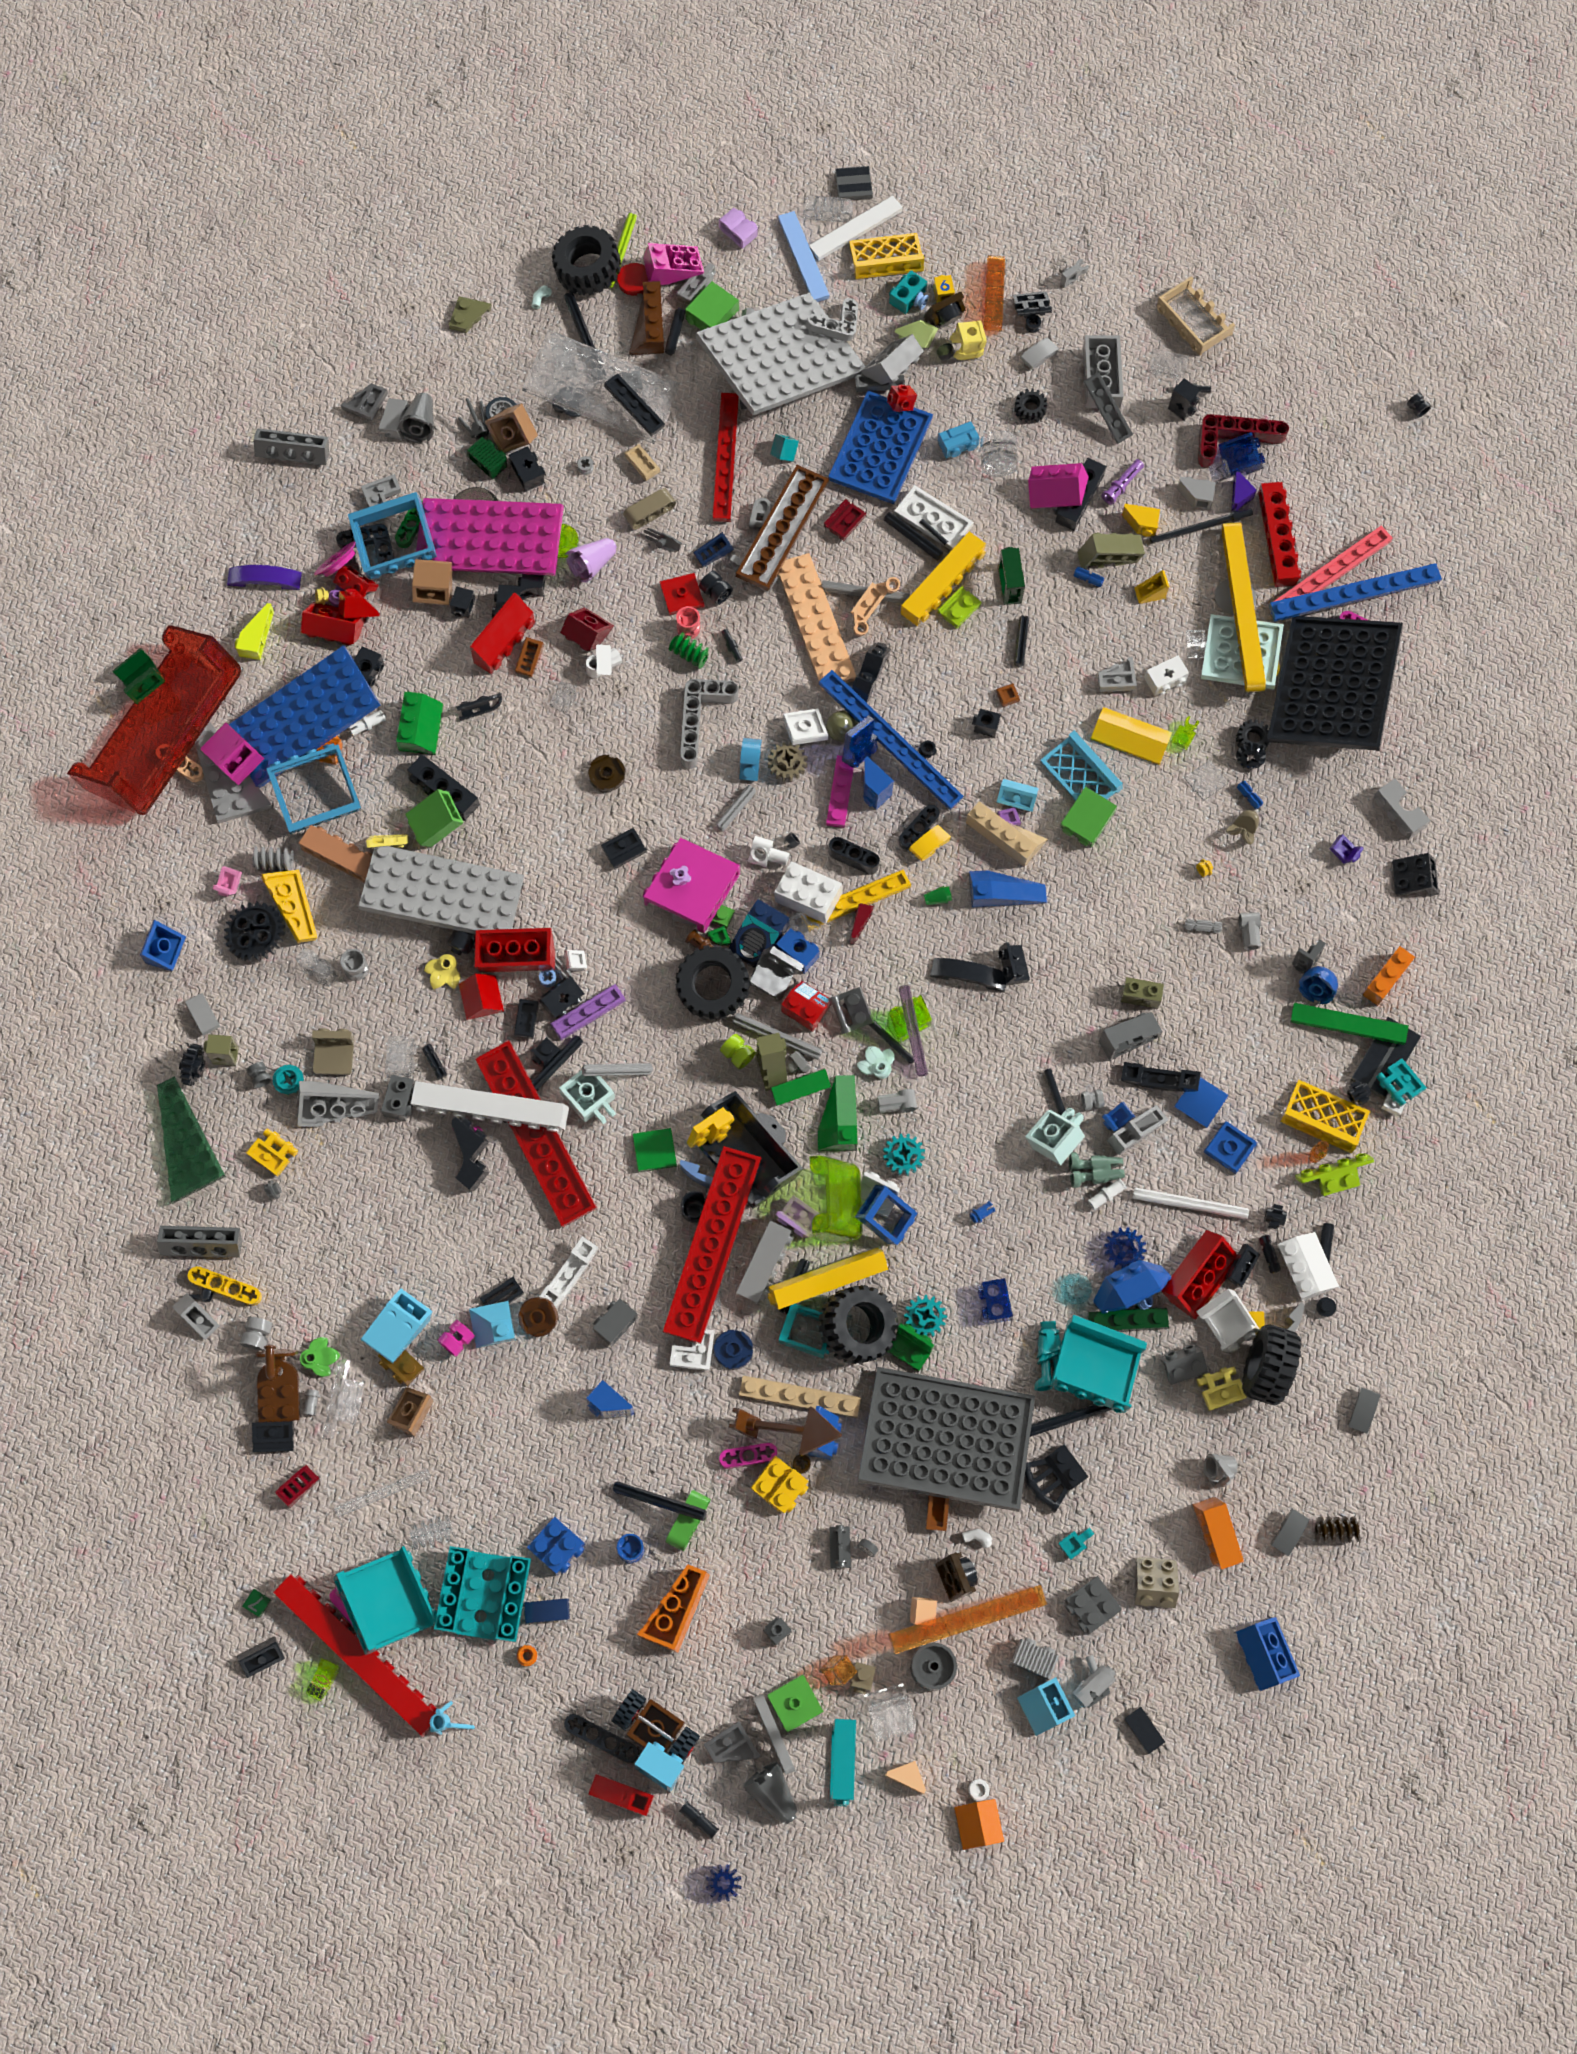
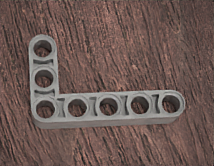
[680,679,738,769]

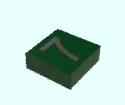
[242,1589,272,1618]

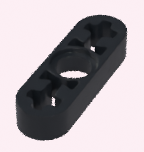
[899,805,940,850]

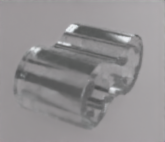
[789,912,823,941]

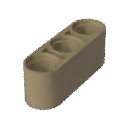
[623,488,676,530]

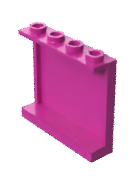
[643,837,740,933]

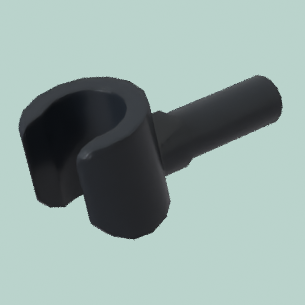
[188,1288,214,1302]

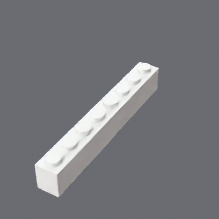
[411,1081,569,1132]

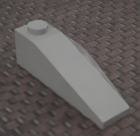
[297,1081,379,1127]

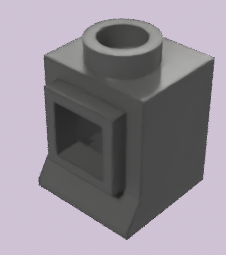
[763,1617,792,1646]

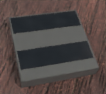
[835,166,873,201]

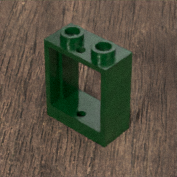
[998,547,1025,605]

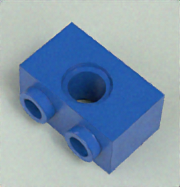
[776,928,820,974]

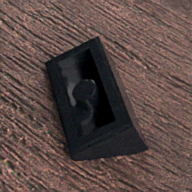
[237,1636,285,1678]

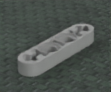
[753,1694,795,1775]

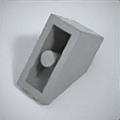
[172,1293,220,1340]

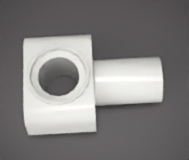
[748,836,790,867]

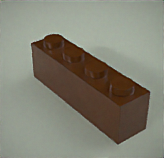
[629,281,664,355]

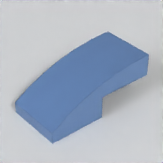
[680,1160,713,1189]

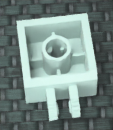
[559,1071,616,1124]
[1025,1107,1085,1165]

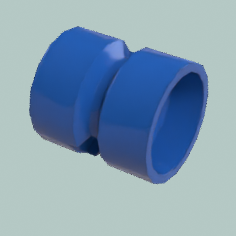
[617,1533,644,1564]

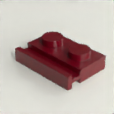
[823,499,866,541]

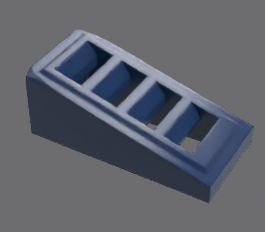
[693,532,734,567]

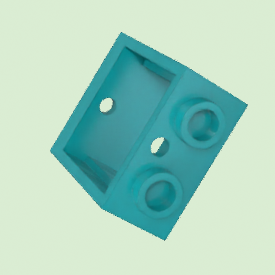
[778,1304,829,1359]

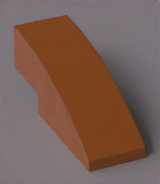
[926,1495,949,1531]

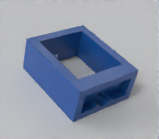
[855,1185,918,1245]

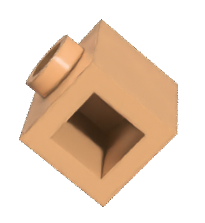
[910,1597,937,1629]

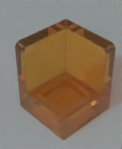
[820,1655,857,1686]

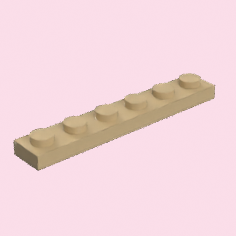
[739,1375,861,1418]

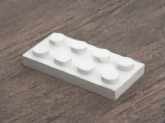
[894,485,974,550]

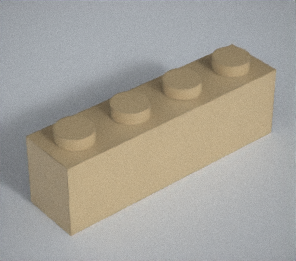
[966,801,1048,867]

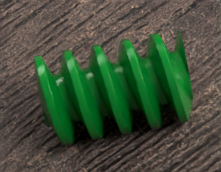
[668,632,709,669]

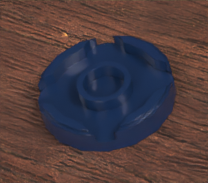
[714,1330,753,1370]

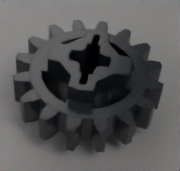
[179,1044,206,1086]

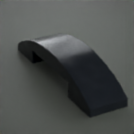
[930,958,1006,992]
[1121,1062,1201,1092]

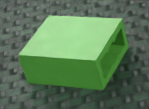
[685,281,739,330]
[1061,786,1117,847]
[405,789,464,847]

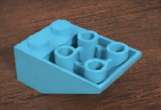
[361,1289,433,1364]

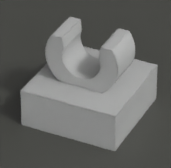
[787,1051,811,1074]

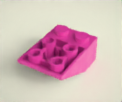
[643,243,704,285]
[200,722,264,785]

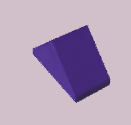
[1231,472,1256,512]

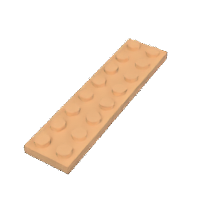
[778,553,856,691]

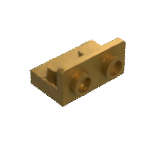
[377,1350,424,1386]

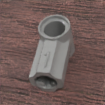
[1238,912,1261,951]
[877,1089,917,1113]

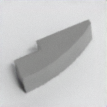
[1107,1105,1168,1155]

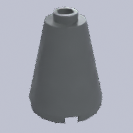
[398,393,434,443]
[744,1761,798,1824]

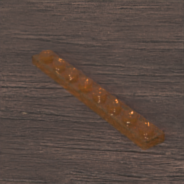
[888,1585,1047,1654]

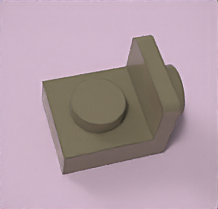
[850,1662,876,1695]

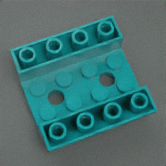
[434,1546,531,1642]

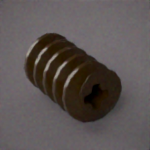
[1315,1516,1360,1543]

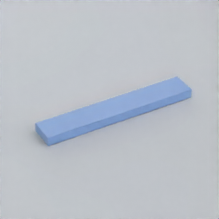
[778,211,830,302]

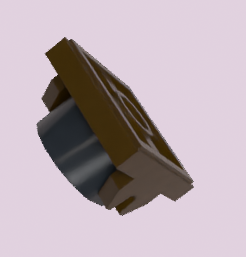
[924,292,966,328]
[936,1552,978,1602]

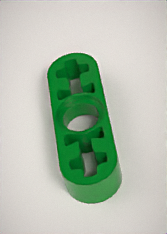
[395,501,423,548]

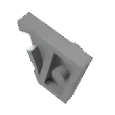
[1098,657,1137,692]

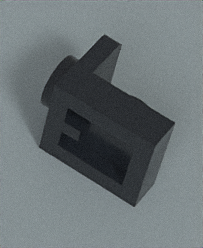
[530,1037,561,1067]

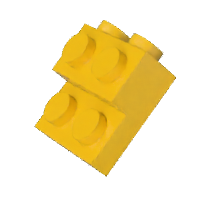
[687,1107,734,1149]
[750,1456,809,1514]

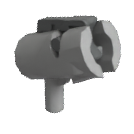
[1072,1655,1116,1708]

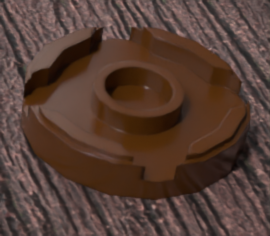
[518,1297,558,1337]

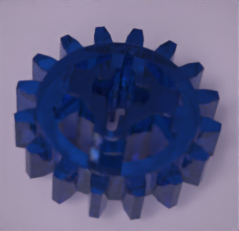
[1103,1227,1147,1269]

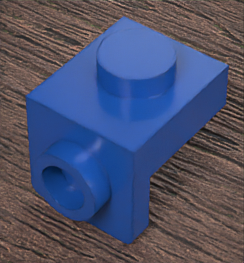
[1102,1102,1136,1131]

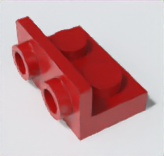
[333,566,379,597]

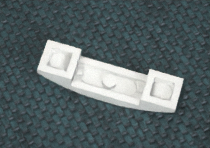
[539,1236,599,1308]

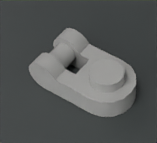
[749,498,771,528]

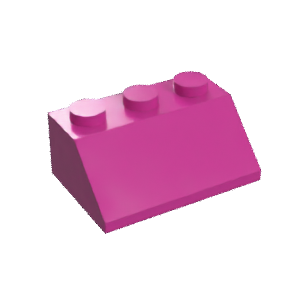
[1028,463,1088,508]

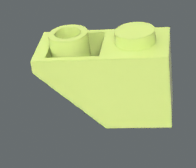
[895,320,938,349]

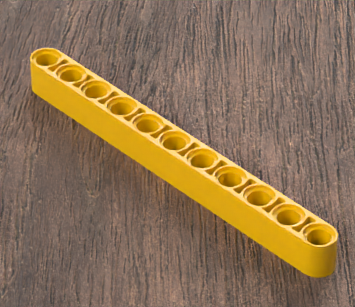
[1222,522,1266,692]

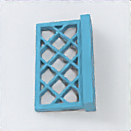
[1040,730,1123,801]

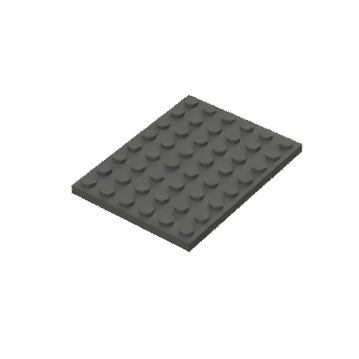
[858,1367,1035,1512]

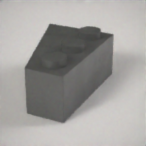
[1099,1012,1163,1061]

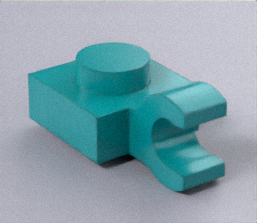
[1058,1527,1094,1560]

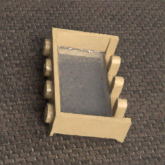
[1156,276,1235,356]

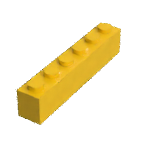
[900,531,986,626]

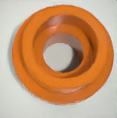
[517,1645,538,1667]

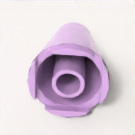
[566,538,617,583]

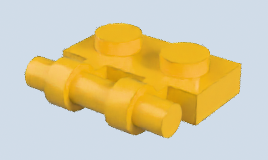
[246,1128,298,1177]

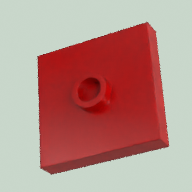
[660,573,704,616]

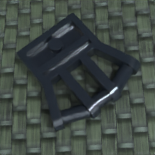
[1025,1444,1089,1513]

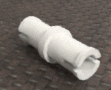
[348,710,386,736]
[1088,1178,1126,1211]

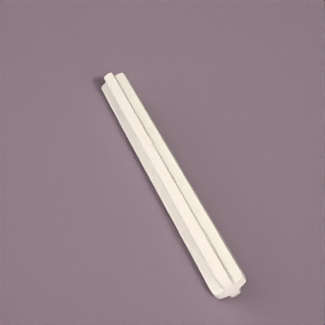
[1133,1188,1249,1220]

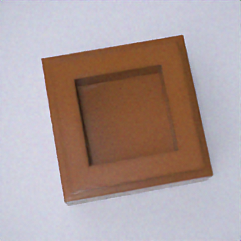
[996,683,1020,707]

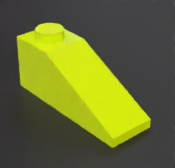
[235,603,274,660]

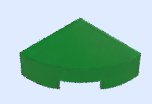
[707,926,731,946]

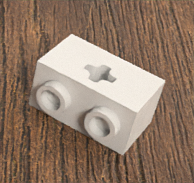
[1144,655,1189,696]

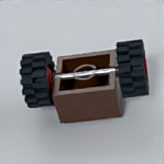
[611,1689,700,1764]

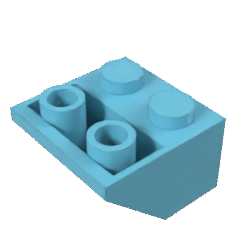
[1017,1677,1075,1736]

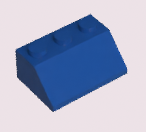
[1236,1617,1300,1691]

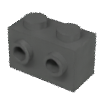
[381,1075,415,1121]
[593,1298,638,1347]

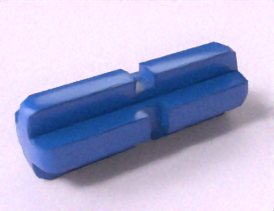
[1073,567,1104,587]
[1237,781,1263,810]

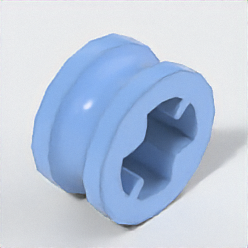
[914,292,929,310]
[539,970,557,988]

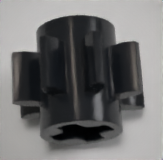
[1347,1080,1371,1106]
[1264,1204,1287,1229]

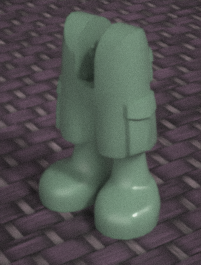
[1069,1152,1125,1188]

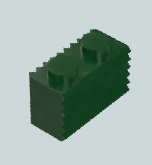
[466,437,507,479]

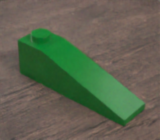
[817,1075,858,1151]

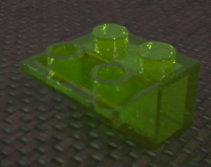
[886,995,932,1044]

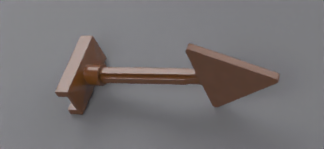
[729,1406,842,1455]

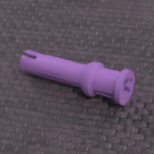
[1102,459,1144,505]

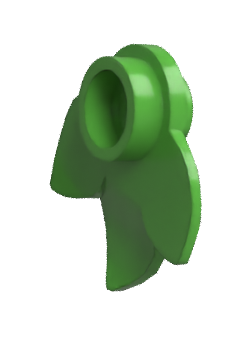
[300,1337,340,1377]

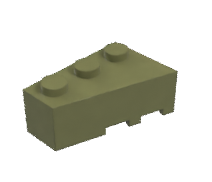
[1077,533,1145,570]
[756,1033,787,1091]

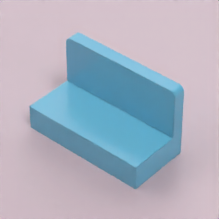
[997,779,1039,812]

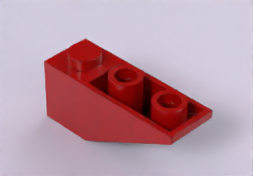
[588,1774,655,1817]

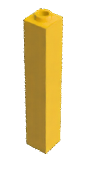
[767,1247,889,1309]

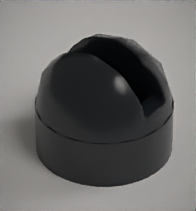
[784,832,800,849]

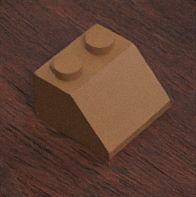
[485,403,538,453]

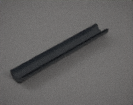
[919,519,949,545]

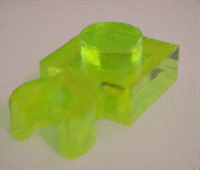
[1171,716,1199,750]

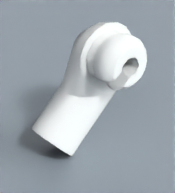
[962,1529,992,1548]

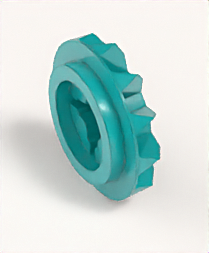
[273,1064,304,1095]

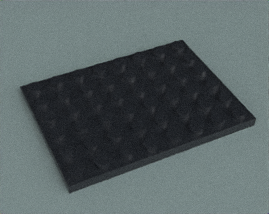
[1267,616,1403,751]

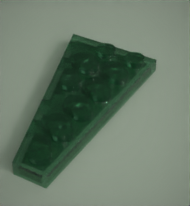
[157,1076,226,1204]

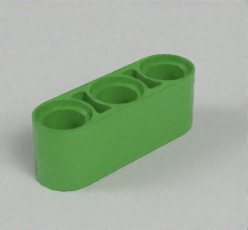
[665,1490,711,1552]

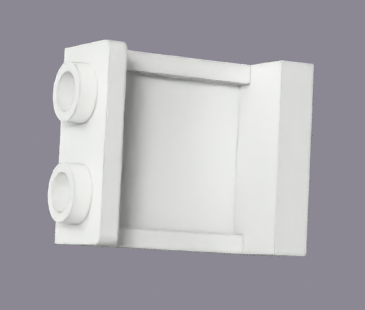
[1196,1289,1260,1353]

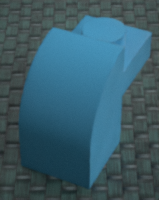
[739,738,762,781]

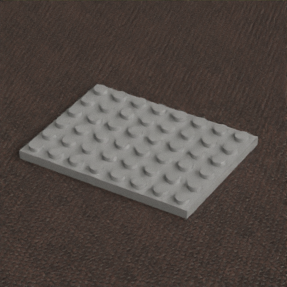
[695,292,865,415]

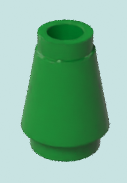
[924,885,952,905]

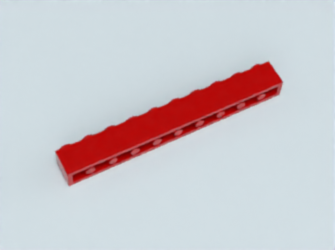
[273,1574,437,1737]

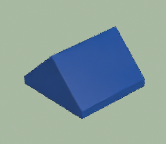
[140,920,186,971]

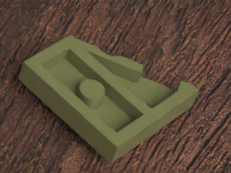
[449,296,492,333]

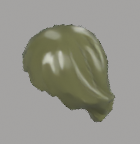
[826,710,860,743]

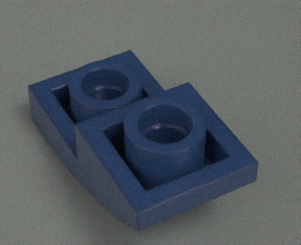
[524,1598,570,1623]

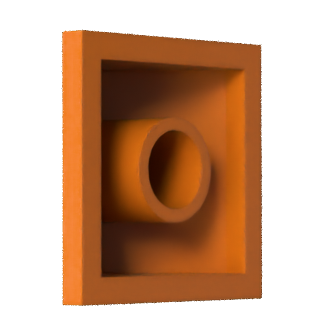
[954,1799,1004,1850]

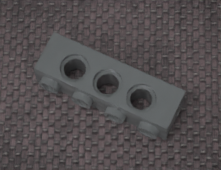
[253,428,329,465]
[157,1225,242,1258]

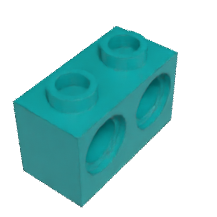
[889,270,928,315]

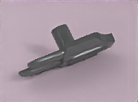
[643,528,682,551]

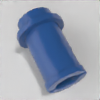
[969,1201,996,1224]

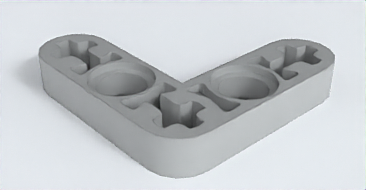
[805,298,858,341]

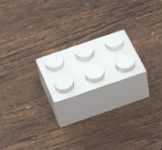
[774,861,843,924]

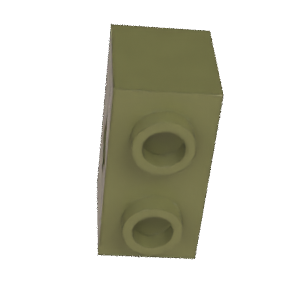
[1120,977,1164,1009]
[204,1034,239,1066]

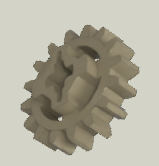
[768,742,807,782]

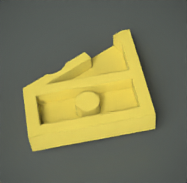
[366,834,409,848]

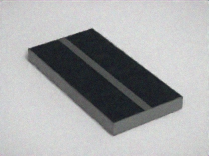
[1350,1017,1421,1099]

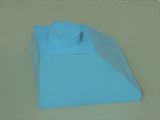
[469,1301,516,1348]

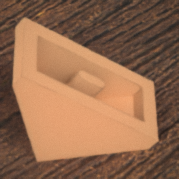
[885,1761,926,1794]

